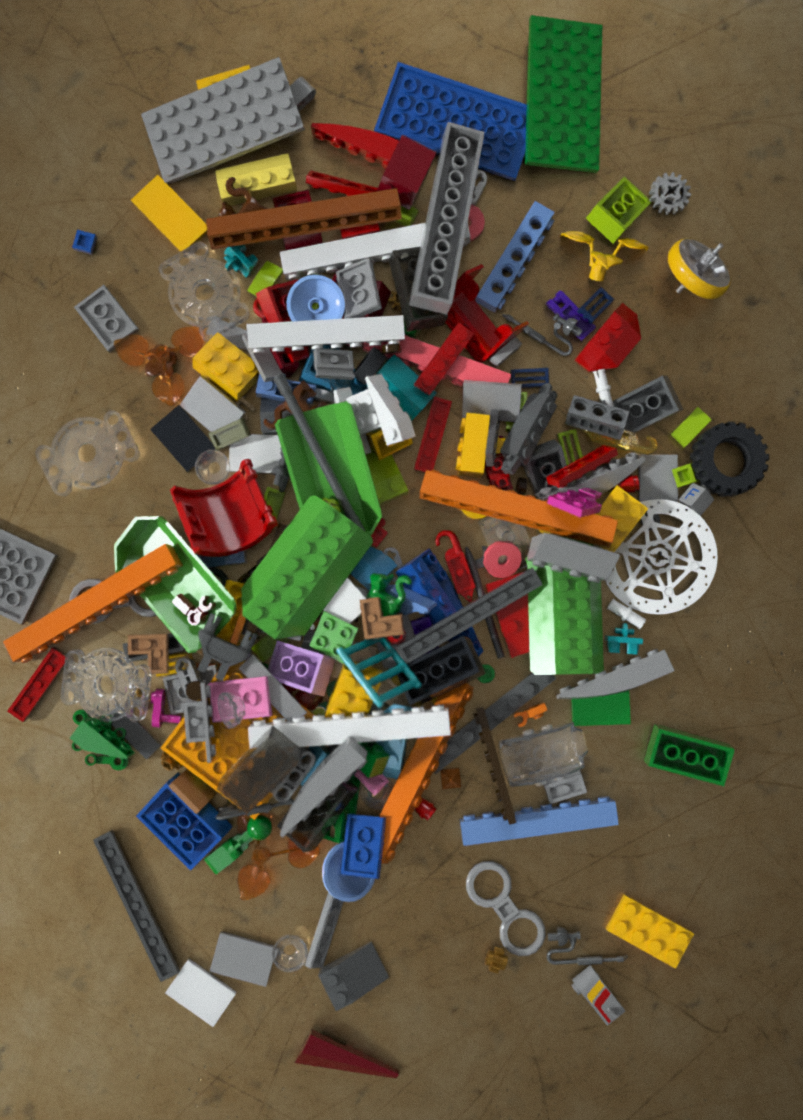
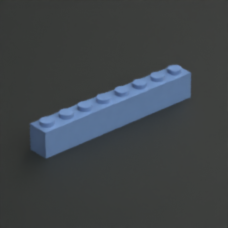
[459,796,619,846]

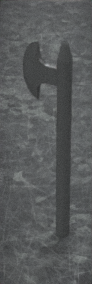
[465,546,505,659]

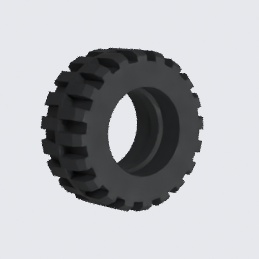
[690,421,770,497]

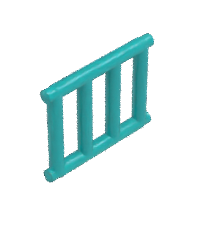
[336,637,422,708]

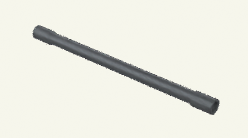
[273,373,366,532]

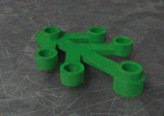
[72,709,129,771]

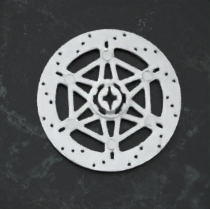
[600,499,718,614]

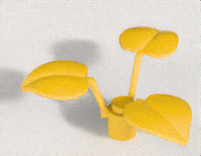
[560,231,649,281]

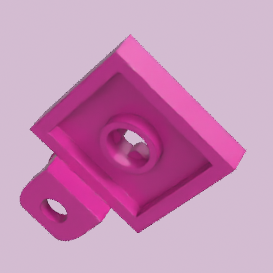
[547,488,602,518]

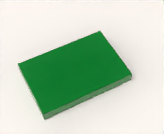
[571,687,631,726]

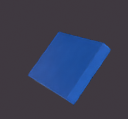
[340,814,386,879]

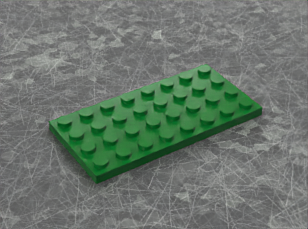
[525,15,603,173]

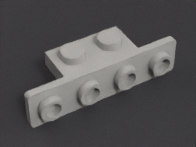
[183,681,216,763]

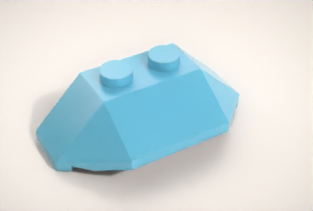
[376,703,413,779]

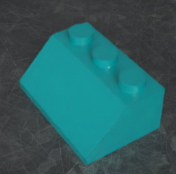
[366,354,437,422]

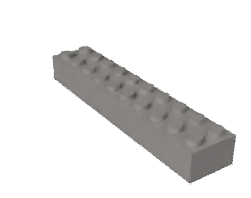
[409,122,485,315]

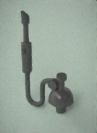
[502,313,583,356]
[270,454,290,492]
[216,798,294,820]
[546,926,628,965]

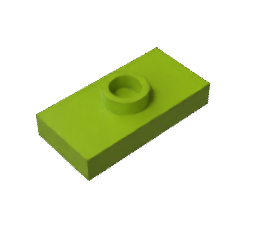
[252,634,291,663]

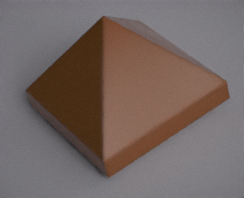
[440,768,461,790]

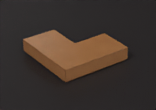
[359,597,405,639]
[128,634,169,674]

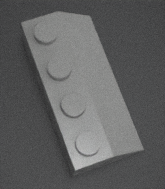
[527,533,620,583]

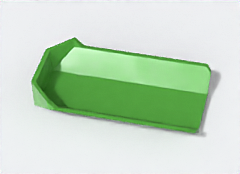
[275,401,382,536]
[241,495,373,639]
[114,516,236,653]
[525,537,604,675]

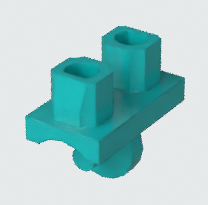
[224,244,258,278]
[604,623,643,655]

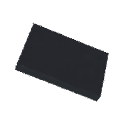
[150,405,215,473]

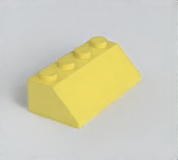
[216,153,297,206]

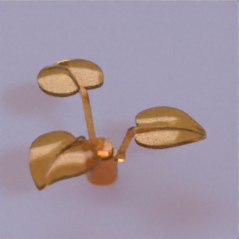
[114,326,204,406]
[237,813,320,900]

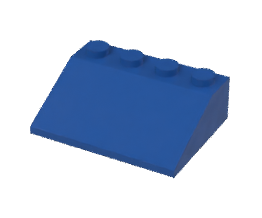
[136,772,233,871]

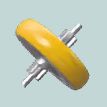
[668,238,731,299]

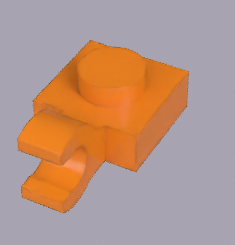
[513,702,547,727]

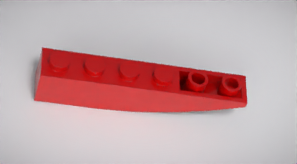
[311,123,399,169]

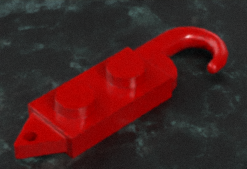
[435,530,476,602]

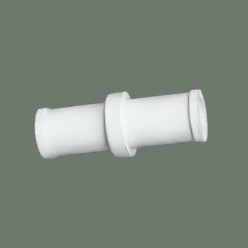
[593,369,614,406]
[607,598,646,629]

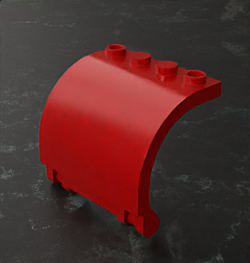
[170,459,278,557]

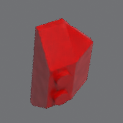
[575,302,641,372]

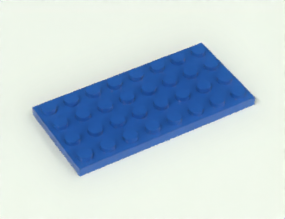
[374,62,527,181]

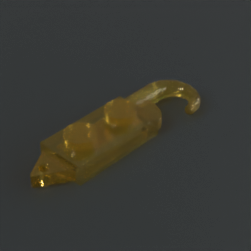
[582,429,658,455]

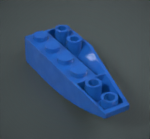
[395,548,484,657]

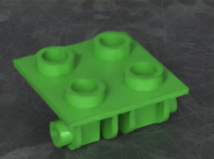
[309,611,359,663]

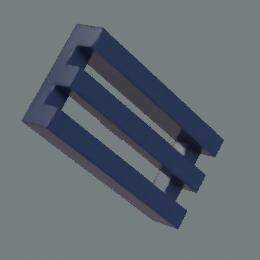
[577,287,615,325]
[510,368,549,389]

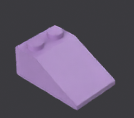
[268,640,335,696]

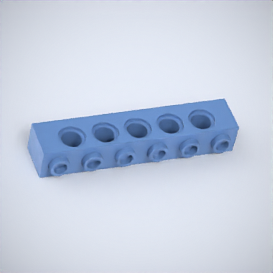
[476,201,555,313]

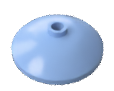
[287,275,345,322]
[322,842,375,902]

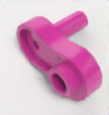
[151,688,182,728]

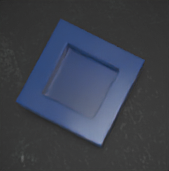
[72,230,97,255]

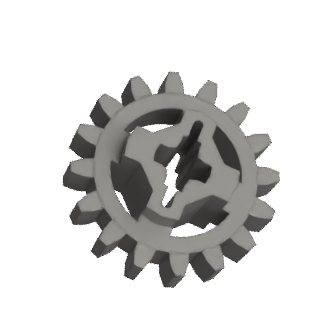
[649,172,691,215]

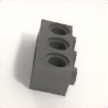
[565,395,630,440]

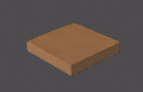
[169,769,218,814]

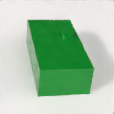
[644,724,735,786]

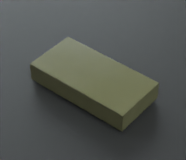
[208,418,251,451]

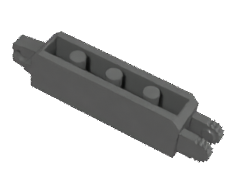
[500,383,558,474]

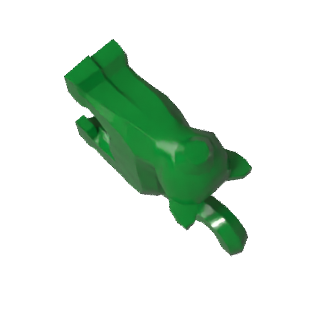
[360,573,412,617]

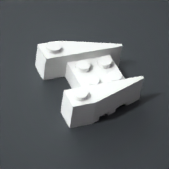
[334,374,416,455]

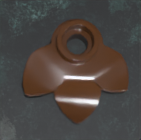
[145,348,177,384]

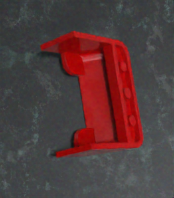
[438,264,529,362]

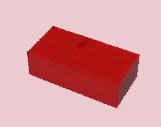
[485,572,530,658]

